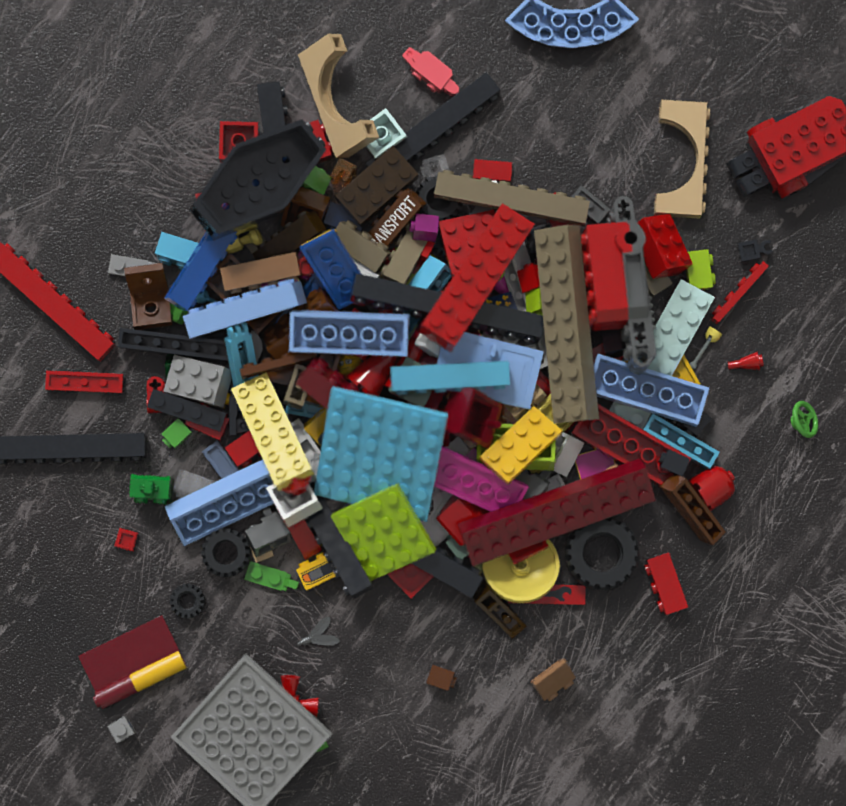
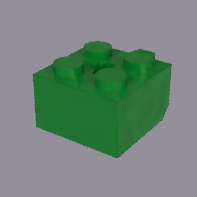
[129,474,173,505]

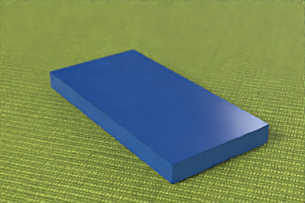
[300,229,362,310]

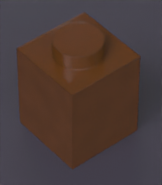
[426,664,457,691]

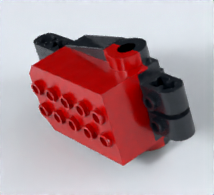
[726,96,846,199]

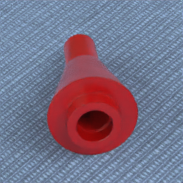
[728,351,764,370]

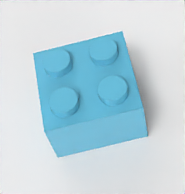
[155,232,198,270]

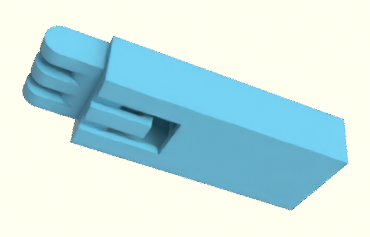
[224,322,259,387]

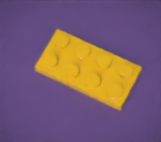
[480,406,562,485]

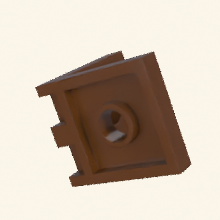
[124,263,172,330]

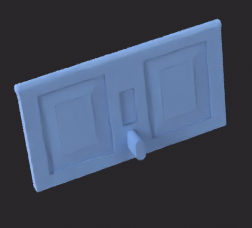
[437,332,544,410]

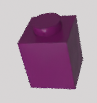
[410,213,439,242]

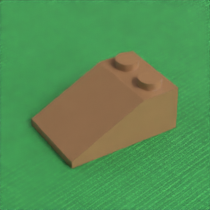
[530,659,576,701]

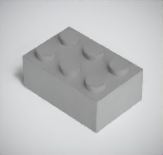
[163,355,232,408]

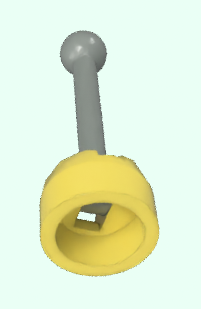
[690,326,722,369]

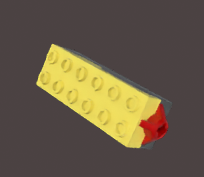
[231,373,317,496]

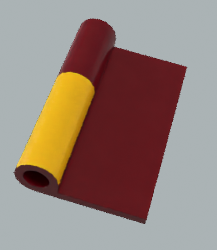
[78,615,187,709]

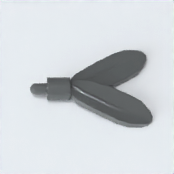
[297,617,339,646]

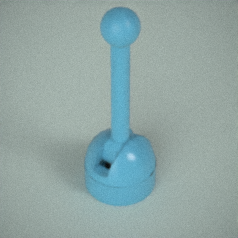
[195,290,219,304]

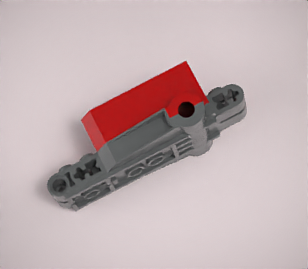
[581,196,656,375]

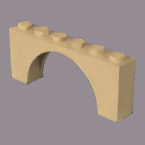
[298,34,379,158]
[654,100,710,218]

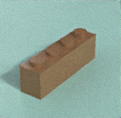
[220,252,302,294]

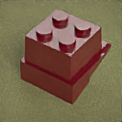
[444,388,503,449]

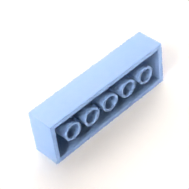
[183,279,307,338]
[289,310,409,356]
[594,354,709,427]
[165,460,274,546]

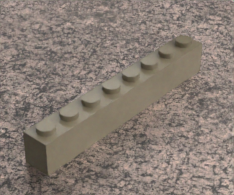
[434,170,590,226]

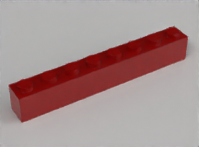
[0,242,116,362]

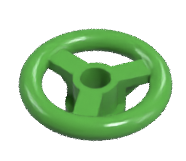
[791,401,818,438]

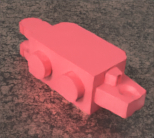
[402,47,459,97]

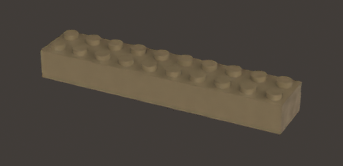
[534,225,599,423]

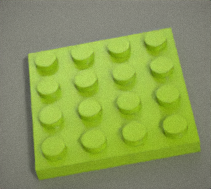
[331,483,436,581]

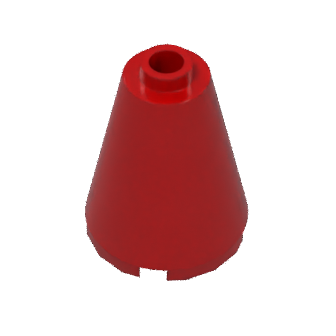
[346,355,398,397]

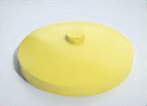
[482,539,560,603]

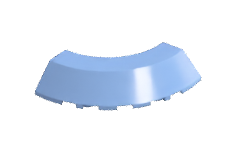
[505,0,639,48]

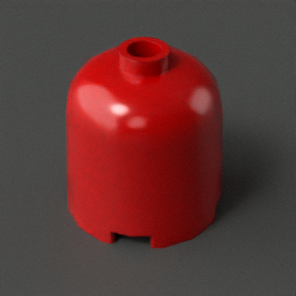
[688,466,735,511]

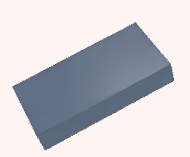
[202,440,240,479]

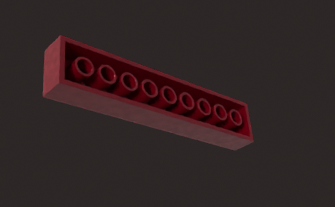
[458,458,655,566]

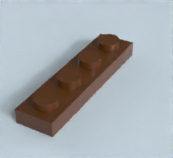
[240,352,317,379]

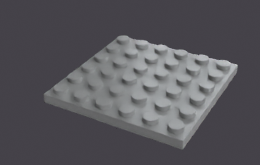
[171,654,332,806]

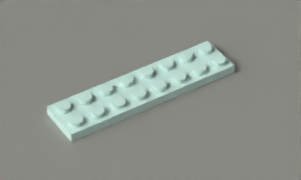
[610,279,715,430]

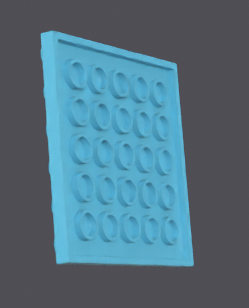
[314,387,448,522]

